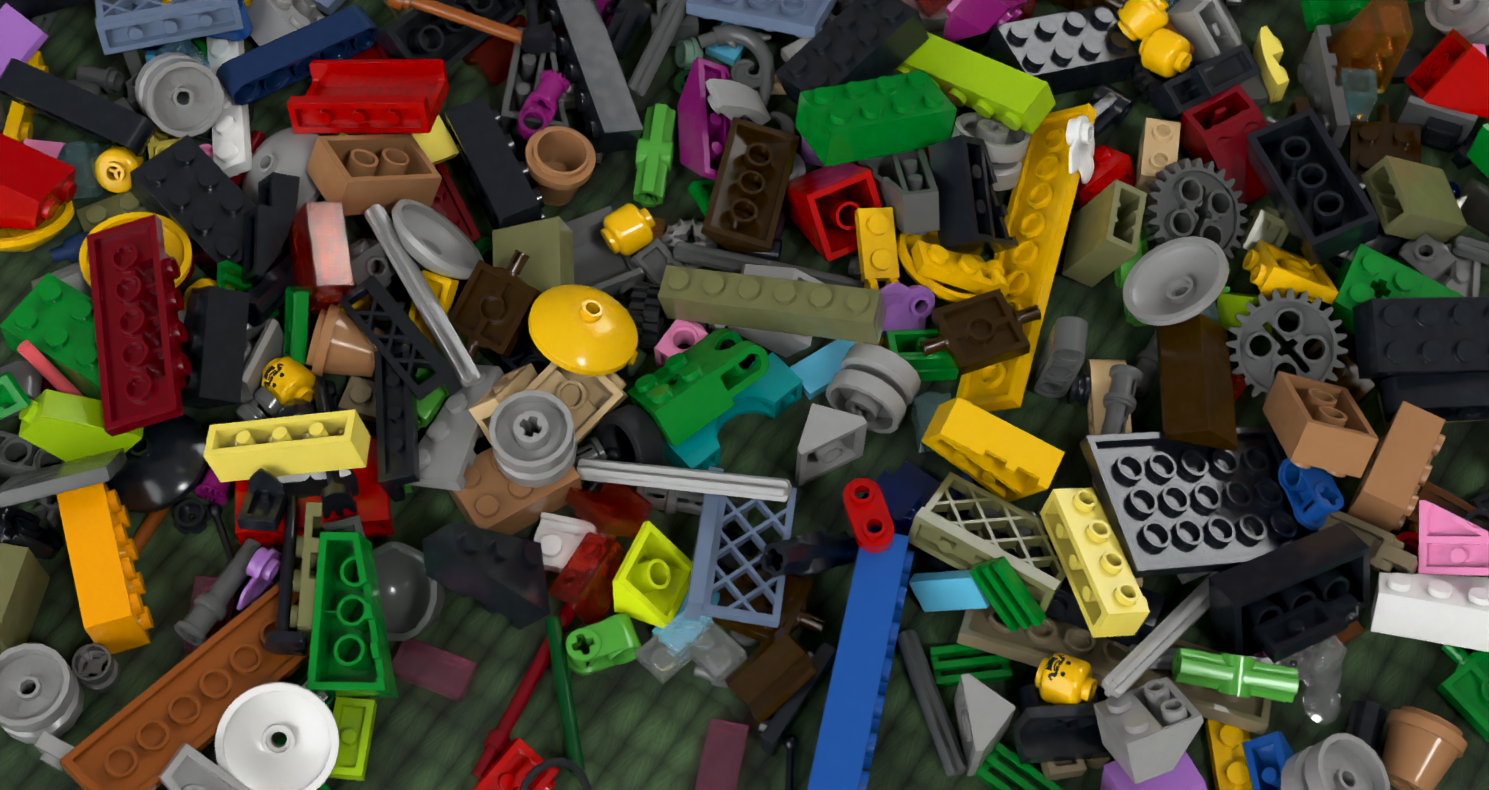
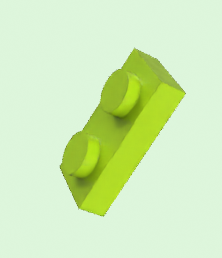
[328,696,377,781]

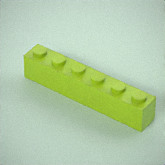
[892,32,1056,135]

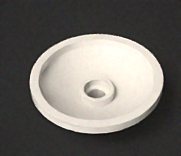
[215,682,339,790]

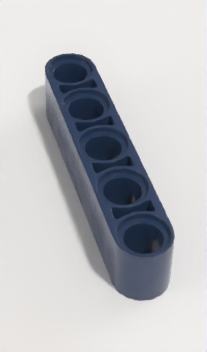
[216,5,378,105]

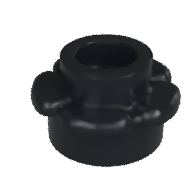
[173,499,211,534]

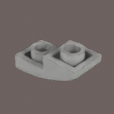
[705,78,771,125]

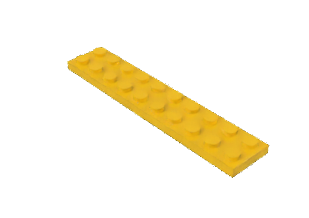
[955,103,1097,412]

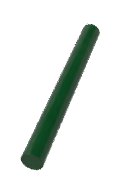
[545,616,585,773]

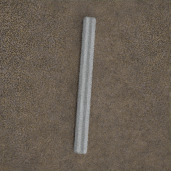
[364,204,481,387]
[576,458,792,502]
[1101,571,1223,698]

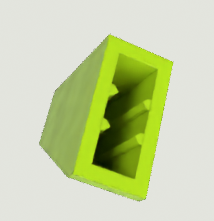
[19,389,144,462]

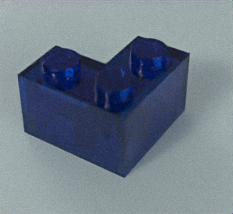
[862,461,942,547]

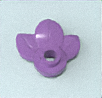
[879,282,935,338]
[237,547,282,611]

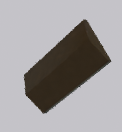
[701,117,800,253]
[1156,313,1238,451]

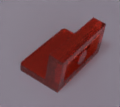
[462,14,527,86]

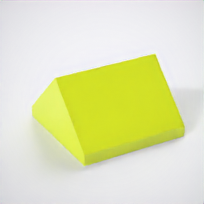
[612,520,693,629]

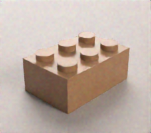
[306,134,442,216]
[1262,371,1379,478]
[1346,401,1446,532]
[448,447,583,536]

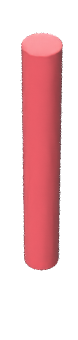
[17,340,85,397]

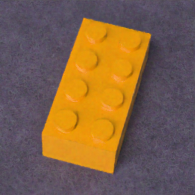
[56,482,154,655]

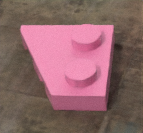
[1419,500,1489,576]

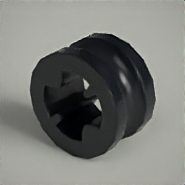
[1066,373,1091,406]

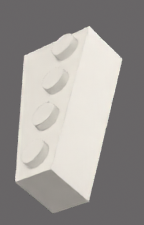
[1370,572,1489,652]

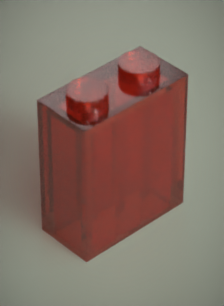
[288,202,354,314]

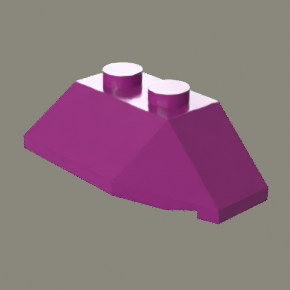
[944,0,1027,42]
[677,57,749,180]

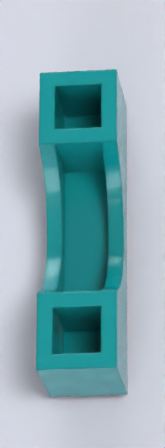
[663,352,803,471]

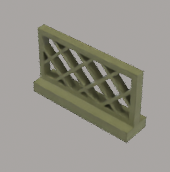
[908,472,1066,614]

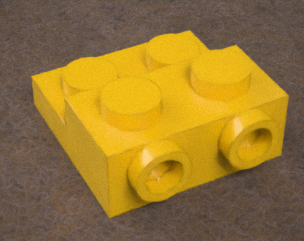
[1242,240,1339,305]

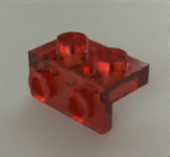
[565,482,652,539]
[549,532,626,625]

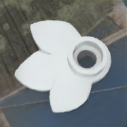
[1066,115,1095,184]

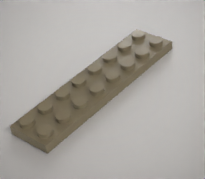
[956,603,1272,735]

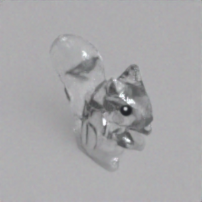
[1281,635,1347,725]

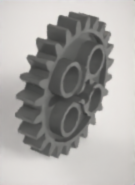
[1141,158,1248,260]
[1226,288,1348,403]

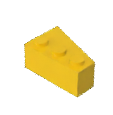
[921,397,1065,502]

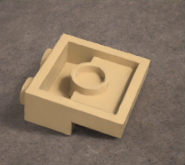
[523,362,628,444]

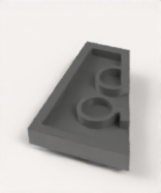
[1297,25,1351,148]

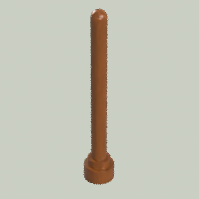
[388,0,522,45]

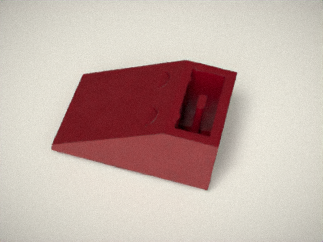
[1179,84,1268,205]

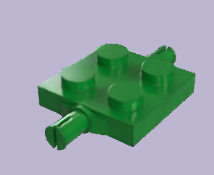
[1437,644,1489,743]

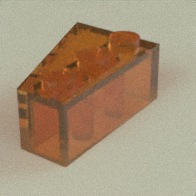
[1327,0,1414,94]

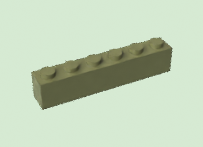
[658,265,886,344]

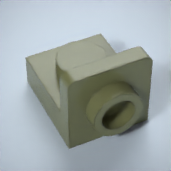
[1240,206,1289,252]

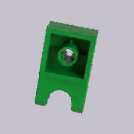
[1322,243,1464,335]
[626,327,769,447]

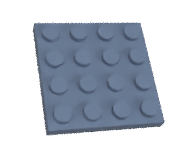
[686,0,837,38]

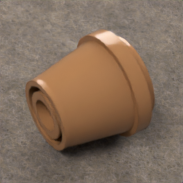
[524,126,596,206]
[306,304,385,378]
[1381,706,1468,790]

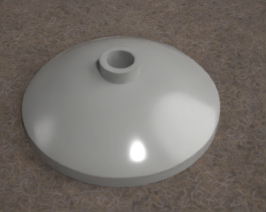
[242,127,321,214]
[392,199,484,280]
[1123,236,1229,326]

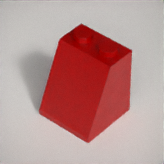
[1404,29,1489,119]
[0,133,77,230]
[784,163,883,262]

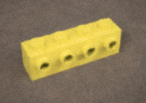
[203,409,371,482]
[1039,488,1150,638]

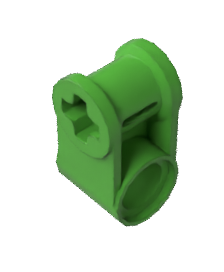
[566,613,643,676]

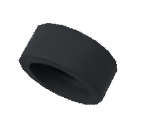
[597,404,664,465]

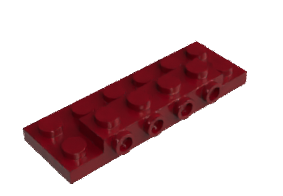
[86,214,192,437]

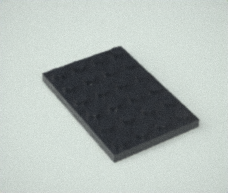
[1080,426,1319,578]

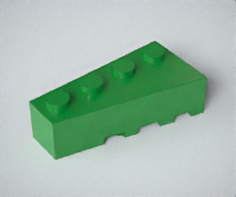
[307,532,398,697]

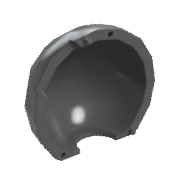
[373,542,447,641]

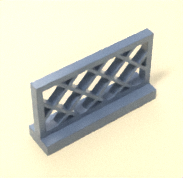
[95,0,244,55]
[684,466,797,628]

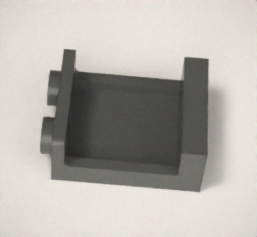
[566,206,645,301]

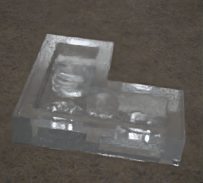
[635,610,747,684]

